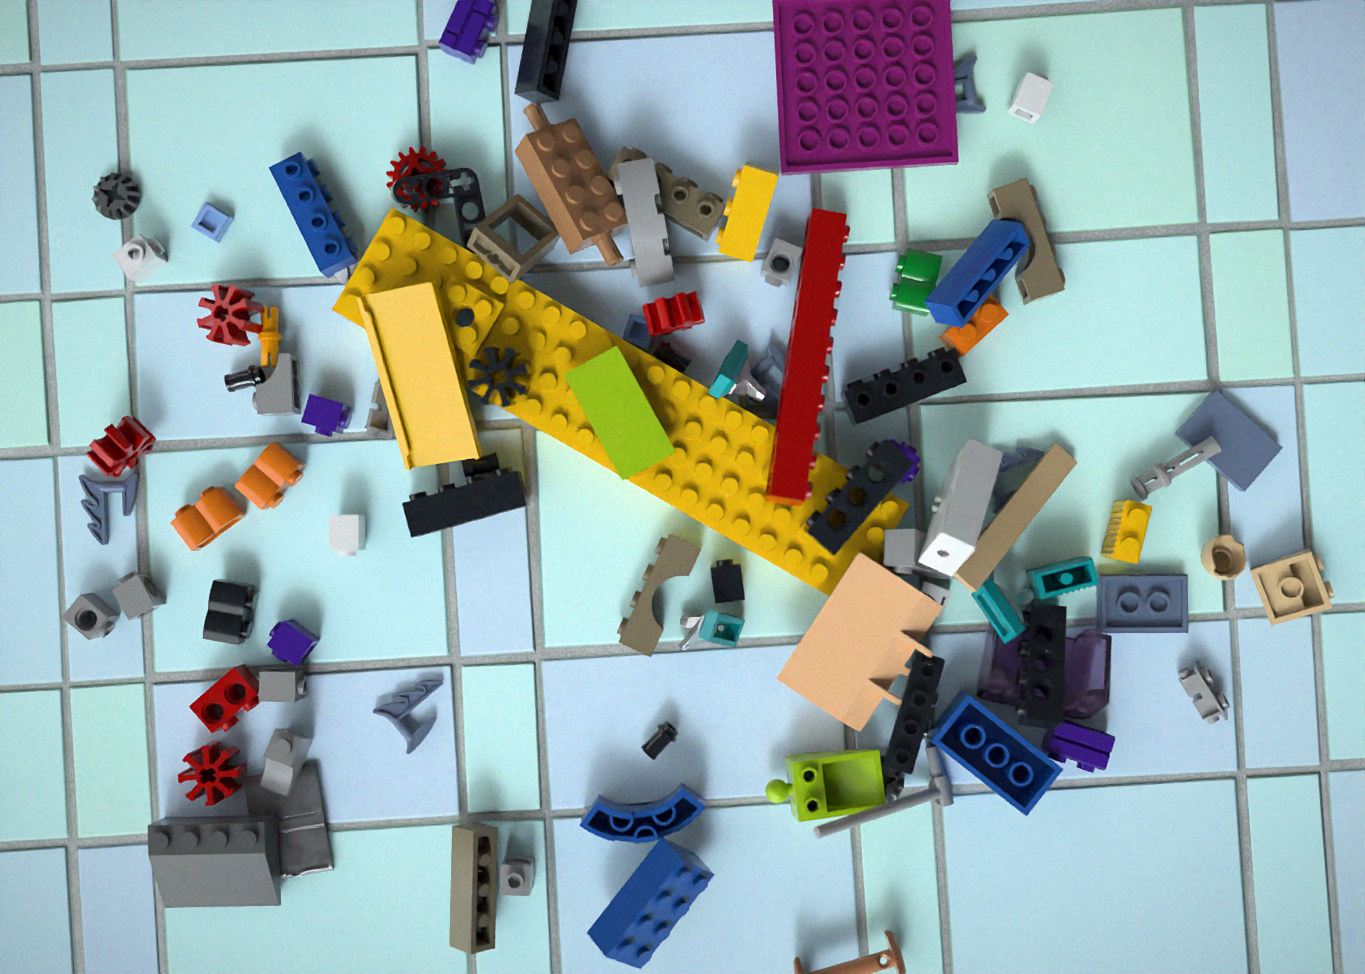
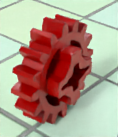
[386,146,452,213]

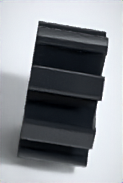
[467,346,532,407]

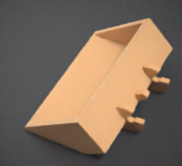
[776,552,943,732]

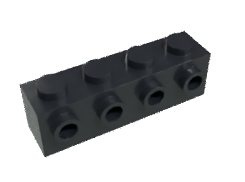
[514,0,578,104]
[840,347,967,426]
[402,467,530,538]

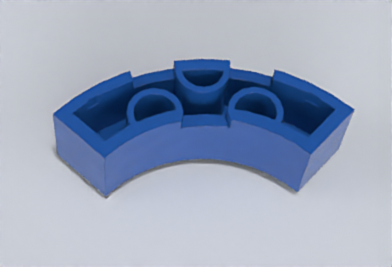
[579,782,706,844]

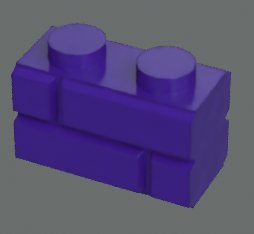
[438,0,500,65]
[1041,718,1116,773]

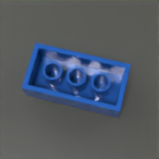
[926,690,1063,817]
[586,837,715,969]

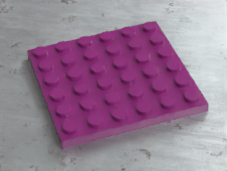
[772,0,959,176]

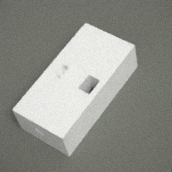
[918,438,1003,576]

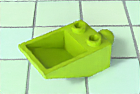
[765,749,886,822]

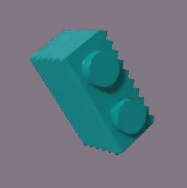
[1026,556,1099,600]

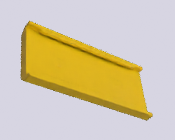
[357,280,483,471]

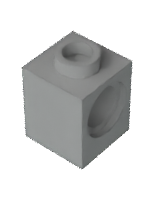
[760,237,803,287]
[111,572,166,620]
[62,593,120,640]
[259,668,308,702]
[500,856,535,896]

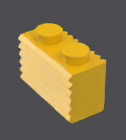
[1100,500,1153,564]

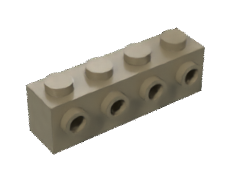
[606,146,726,242]
[449,822,498,955]

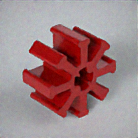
[197,284,265,346]
[642,291,705,337]
[86,416,156,478]
[178,741,247,806]

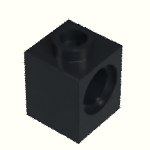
[710,559,745,604]

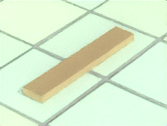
[953,443,1078,593]

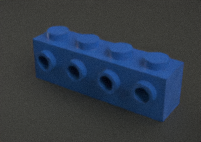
[268,152,359,278]
[924,219,1031,328]

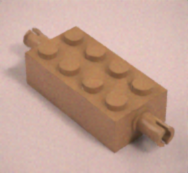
[514,102,628,268]

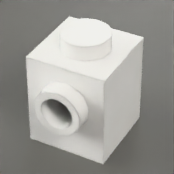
[1007,72,1055,124]
[111,233,168,283]
[329,515,366,557]

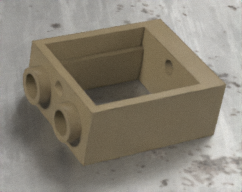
[467,193,560,284]

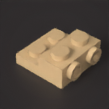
[1250,548,1336,626]

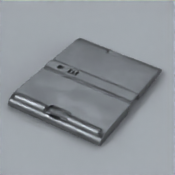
[243,765,334,880]

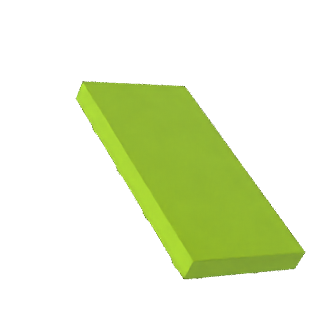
[564,345,676,481]

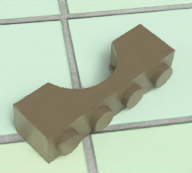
[987,178,1066,305]
[616,534,702,657]

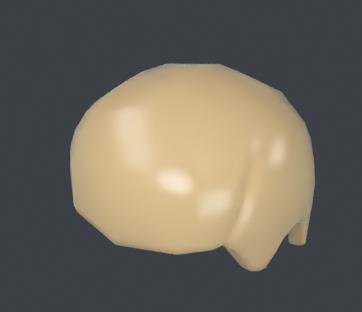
[1200,533,1247,581]

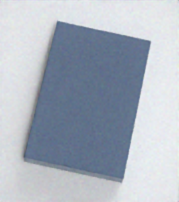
[1175,389,1283,492]
[1096,574,1188,633]

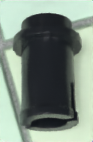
[653,340,691,374]
[224,365,266,393]
[461,452,500,478]
[641,721,679,760]

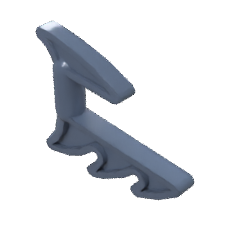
[954,56,986,114]
[748,342,785,415]
[992,447,1044,514]
[78,473,138,545]
[373,680,443,755]

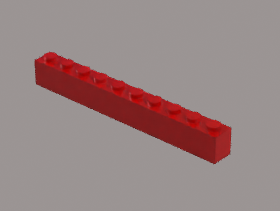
[764,208,850,507]

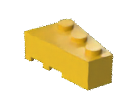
[715,162,780,263]

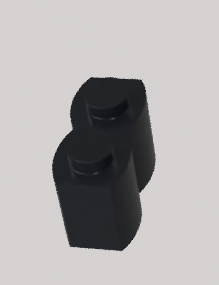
[203,579,258,645]

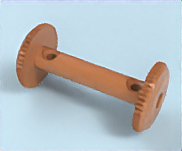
[793,930,906,974]

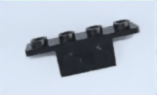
[883,651,945,774]

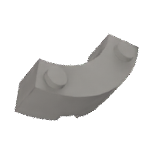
[613,157,675,287]
[884,529,994,581]

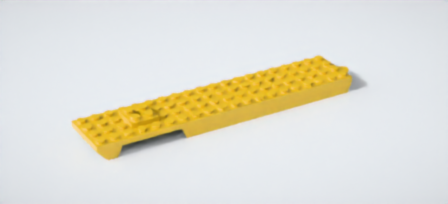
[332,207,910,597]

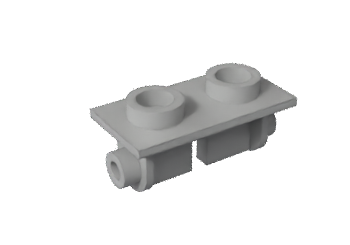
[364,378,395,441]
[1178,660,1230,724]

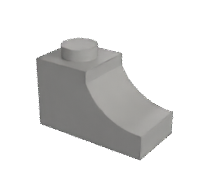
[252,353,301,417]
[259,728,313,796]

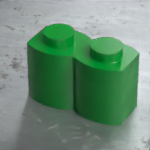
[889,248,942,317]

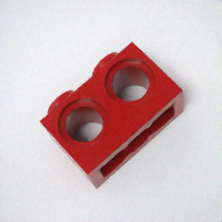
[189,664,260,733]

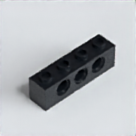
[804,439,914,556]
[1015,602,1067,730]

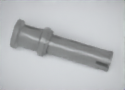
[1129,436,1221,501]

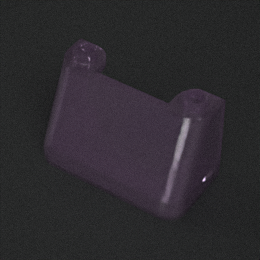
[976,622,1112,719]

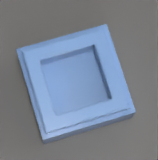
[191,202,234,243]

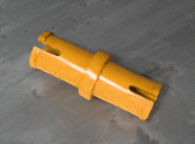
[258,306,282,368]

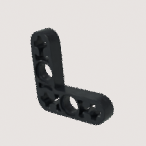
[391,168,486,254]

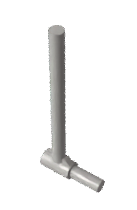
[814,745,954,839]

